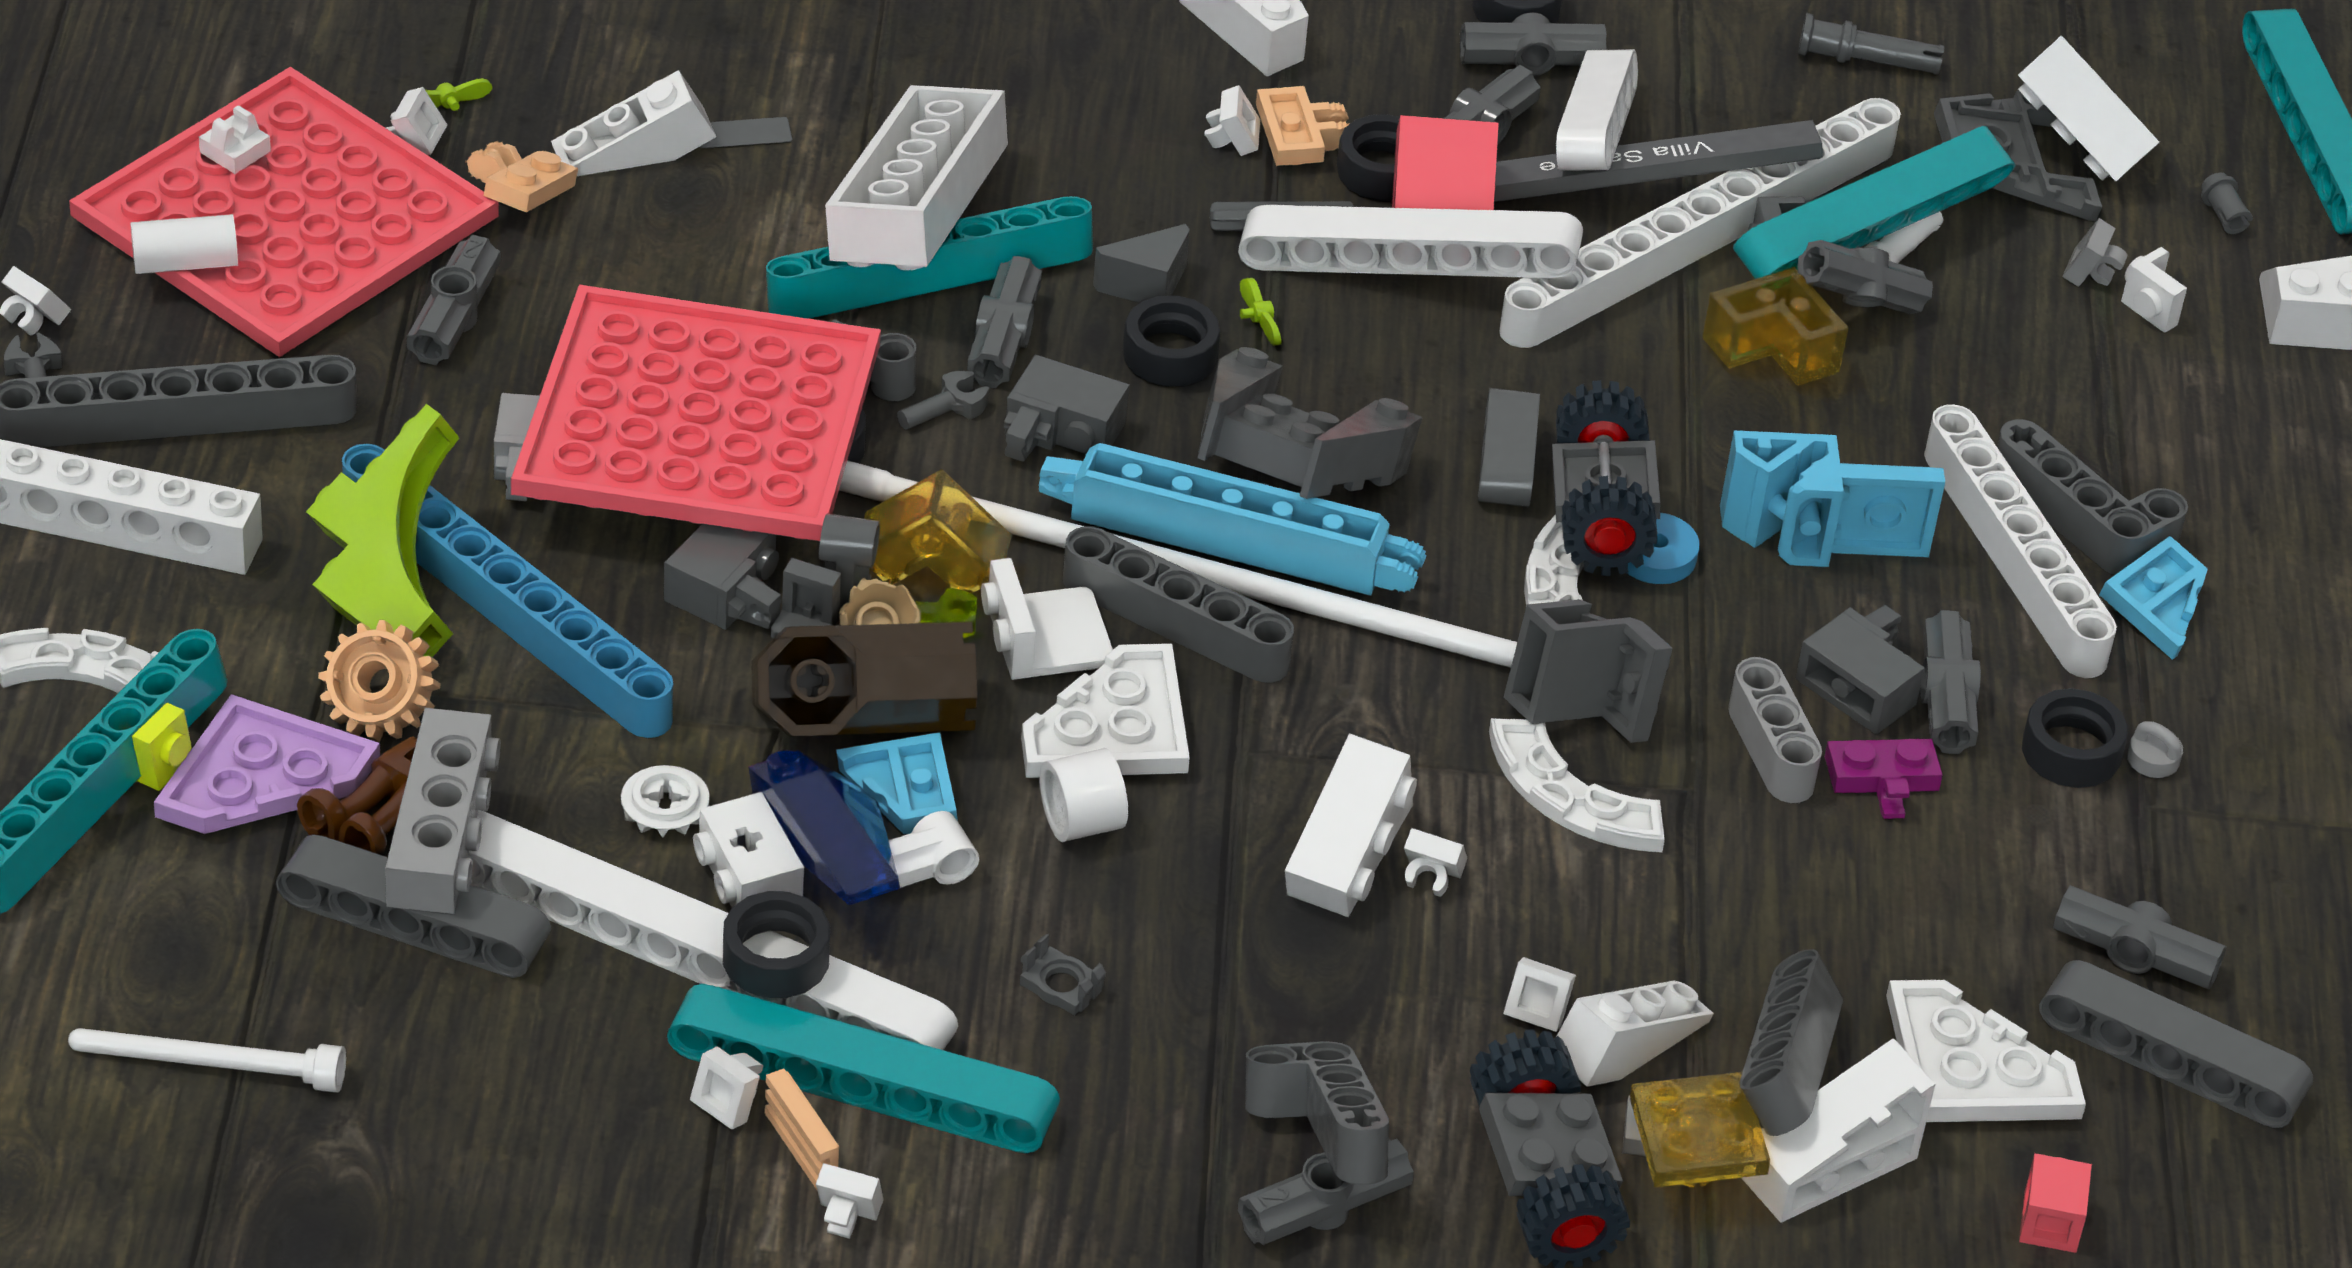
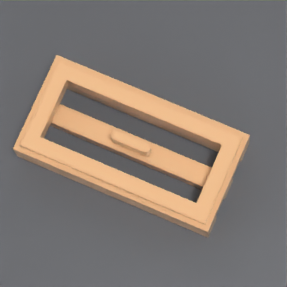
[765,1068,839,1190]

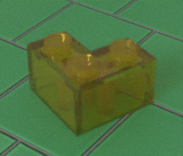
[1702,267,1848,386]
[864,469,1012,598]

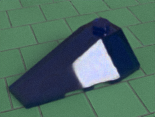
[748,750,900,905]

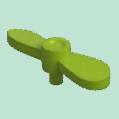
[425,78,493,111]
[1240,278,1282,346]

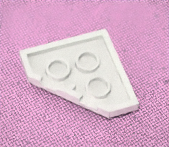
[1021,643,1190,778]
[1886,980,2086,1122]

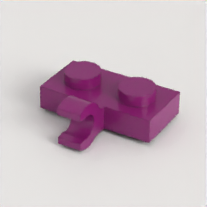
[1824,739,1943,819]

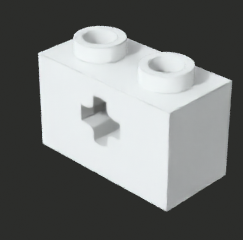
[693,792,804,907]

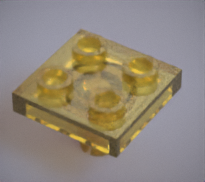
[1630,1072,1770,1188]

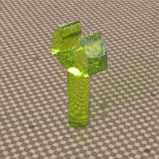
[914,588,978,638]

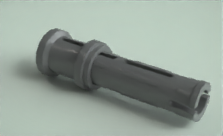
[1798,13,1944,75]

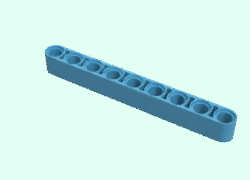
[342,444,673,738]

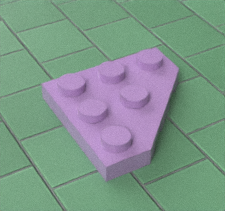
[154,694,380,834]

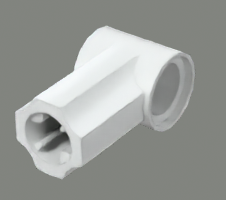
[860,811,979,894]

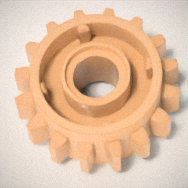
[318,620,441,742]

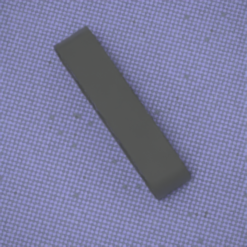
[1063,526,1294,683]
[276,835,551,978]
[1740,949,1843,1136]
[2039,960,2313,1128]

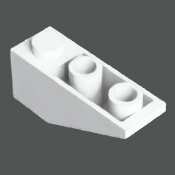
[551,70,716,176]
[1556,980,1714,1087]

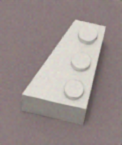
[1179,0,1309,76]
[1285,733,1417,917]
[1740,1038,1936,1223]

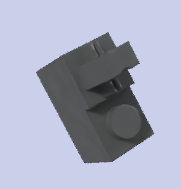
[1004,354,1130,462]
[664,524,781,630]
[1795,605,1925,735]

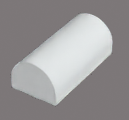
[130,214,238,274]

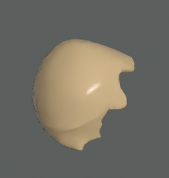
[839,577,921,625]

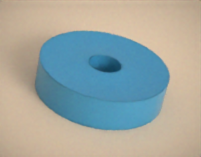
[1627,513,1699,584]

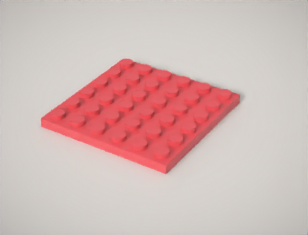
[69,67,499,358]
[511,285,881,541]

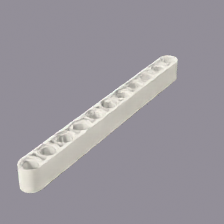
[1499,98,1901,348]
[467,810,958,1050]

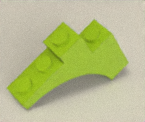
[306,404,460,657]

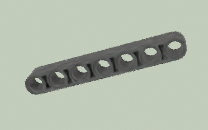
[0,355,357,447]

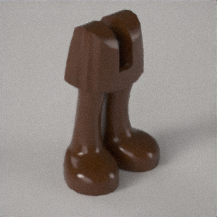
[297,736,417,855]

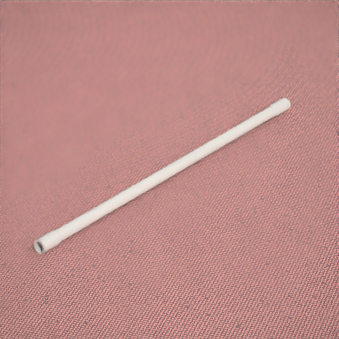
[839,460,1517,668]

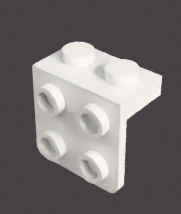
[981,558,1113,680]

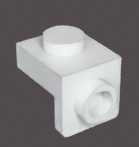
[2121,247,2187,333]

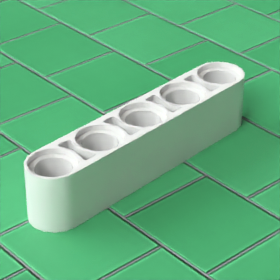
[1556,49,1638,171]

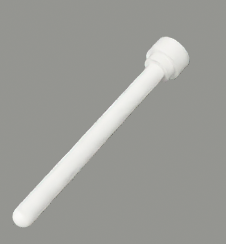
[68,1028,346,1093]

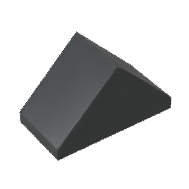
[1093,224,1190,303]

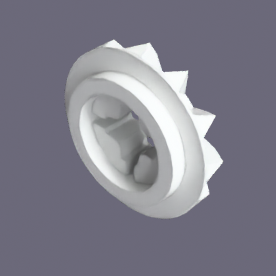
[621,765,709,838]

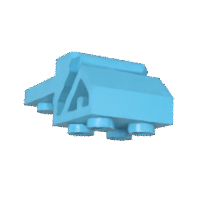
[1720,430,1945,567]

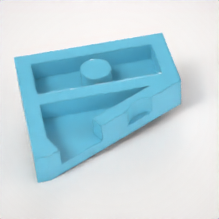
[2099,536,2208,660]
[836,732,958,834]

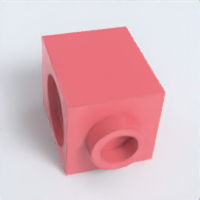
[2019,1153,2092,1253]

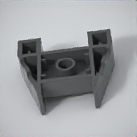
[1198,347,1422,499]

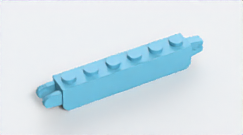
[1039,443,1427,596]

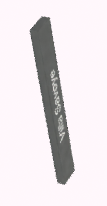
[1494,120,1823,202]

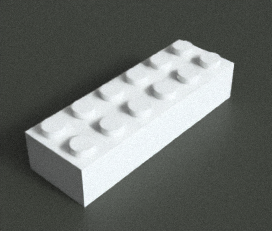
[825,85,1008,270]

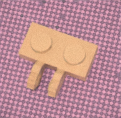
[1256,86,1350,166]
[466,141,578,212]

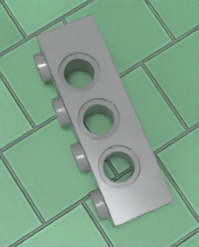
[385,708,501,914]

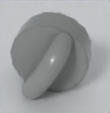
[2127,721,2183,778]

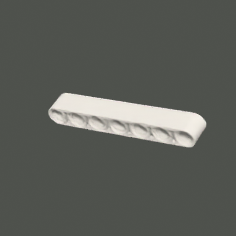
[1238,205,1583,278]
[1924,404,2117,678]

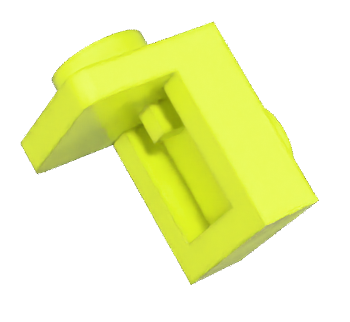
[132,703,192,791]

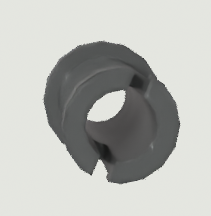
[2201,172,2253,234]

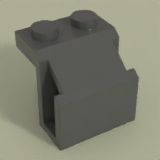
[1503,599,1673,743]

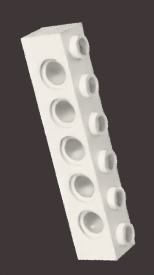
[0,439,263,575]

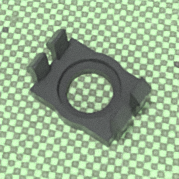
[1020,934,1106,1016]

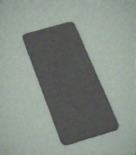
[700,117,793,148]

